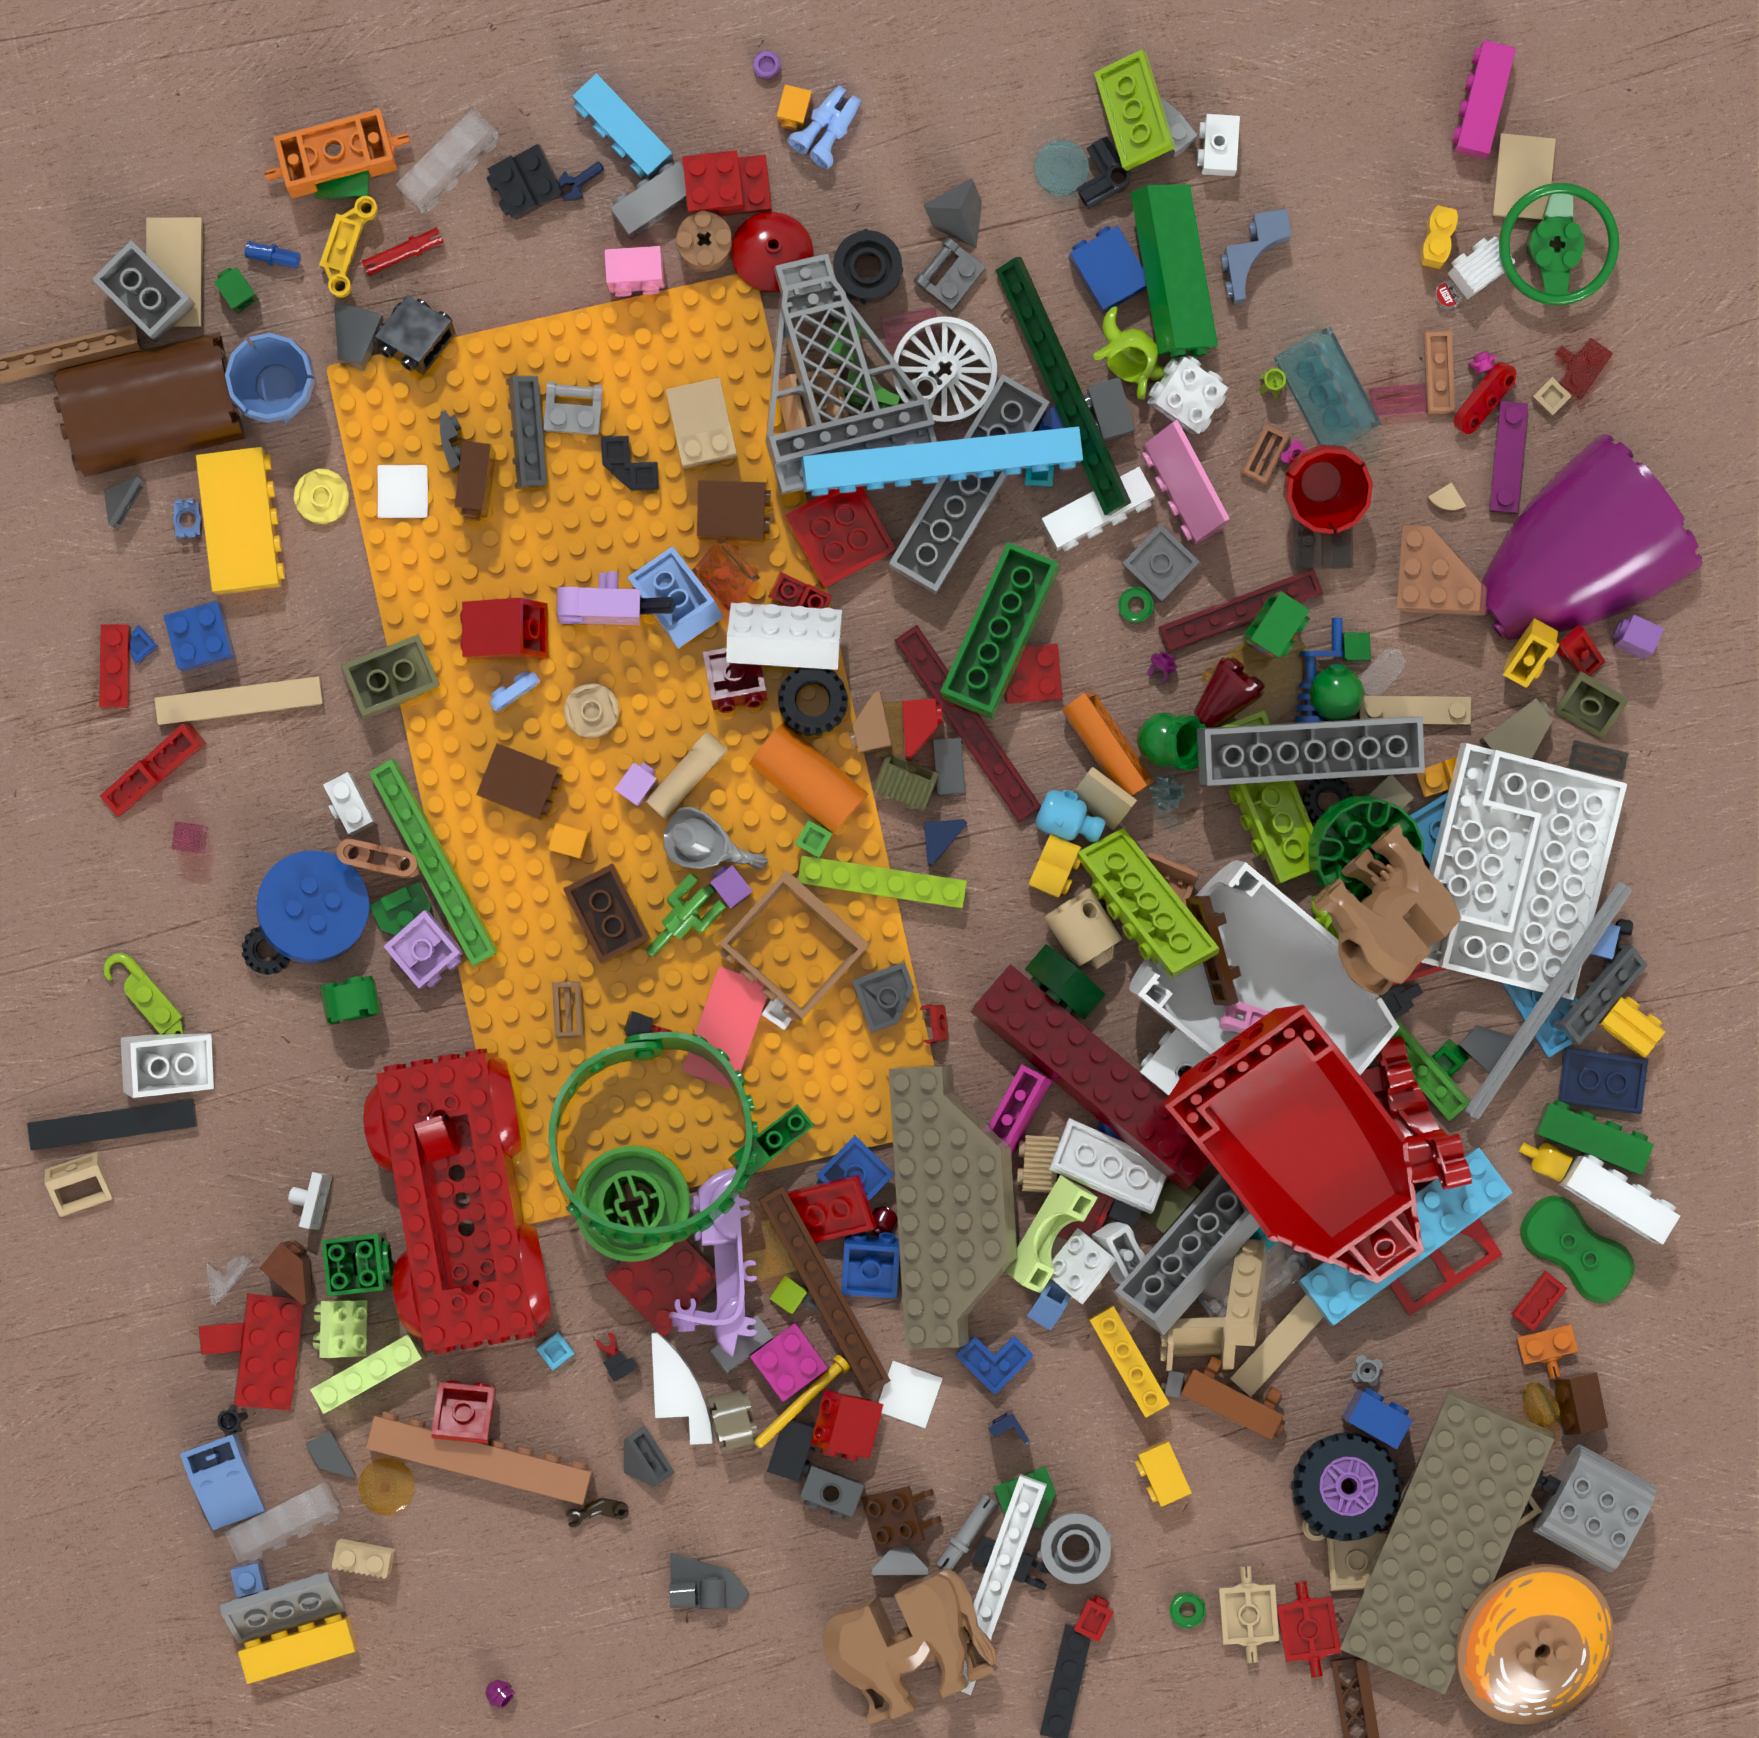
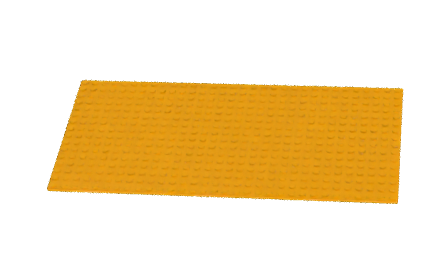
[327,274,934,1224]

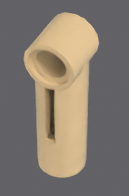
[645,731,729,819]

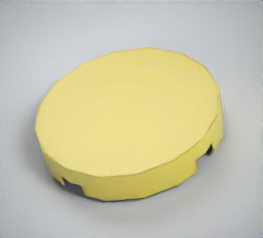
[294,469,350,524]

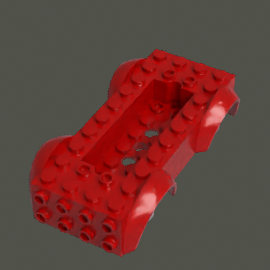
[363,1048,552,1355]

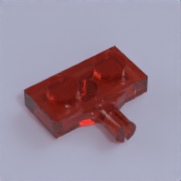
[1555,338,1613,399]

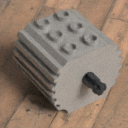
[1532,1444,1656,1573]

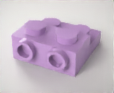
[383,910,464,989]

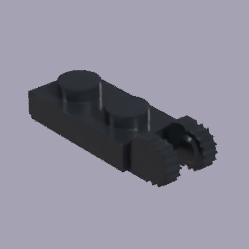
[971,1535,1051,1590]

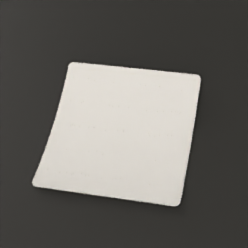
[377,465,428,518]

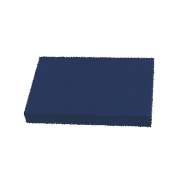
[1557,1047,1648,1114]

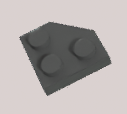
[852,962,914,1033]

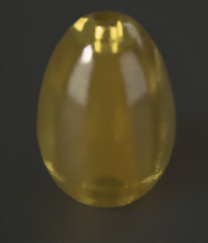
[1523,1382,1560,1428]

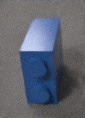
[1069,226,1147,314]

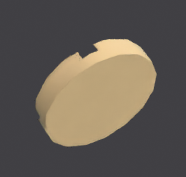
[564,683,620,739]

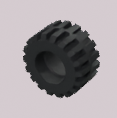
[778,667,848,736]

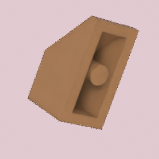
[849,691,892,754]

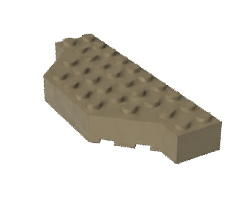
[889,1064,1017,1349]

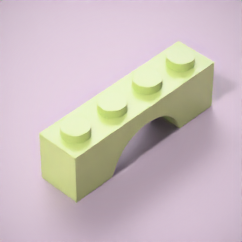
[1004,1175,1098,1294]
[310,1334,425,1414]

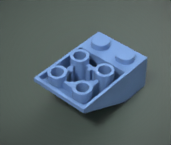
[180,1432,266,1530]

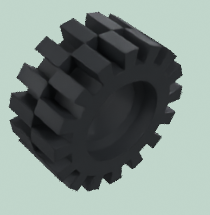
[1303,778,1354,823]
[241,927,292,975]

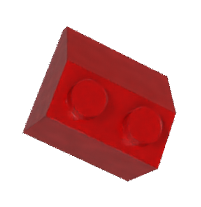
[902,699,943,761]

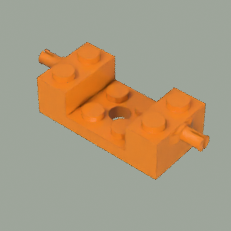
[264,109,411,198]

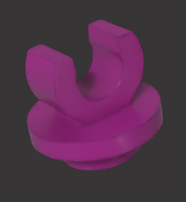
[1147,652,1177,683]

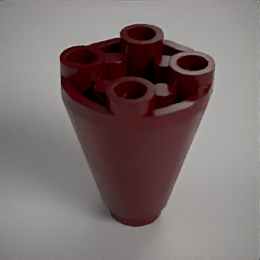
[1194,657,1265,728]

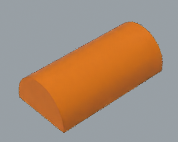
[1062,690,1155,797]
[749,722,869,836]

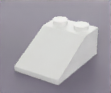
[121,1033,214,1098]

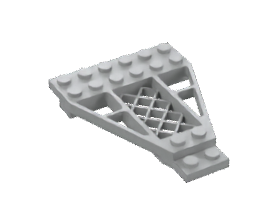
[765,253,937,495]

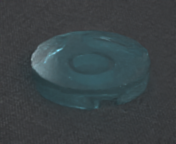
[1034,140,1089,196]

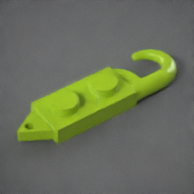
[103,953,184,1035]

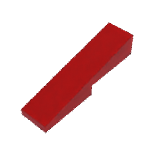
[100,723,207,817]

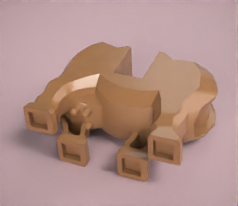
[1312,823,1461,995]
[823,1569,998,1725]

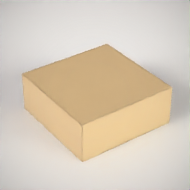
[1532,377,1572,417]

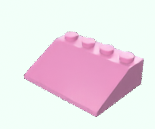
[1141,420,1230,545]

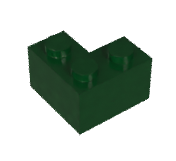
[1025,944,1106,1020]

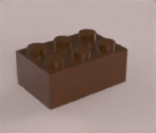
[563,863,652,964]

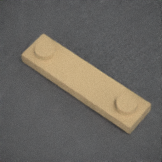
[1359,696,1471,725]

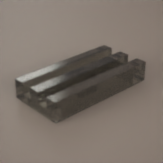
[1567,740,1629,780]

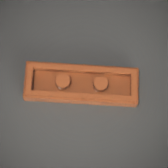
[1423,330,1456,415]

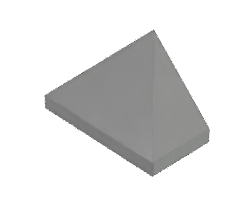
[872,1545,928,1575]

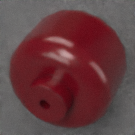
[872,1206,898,1236]

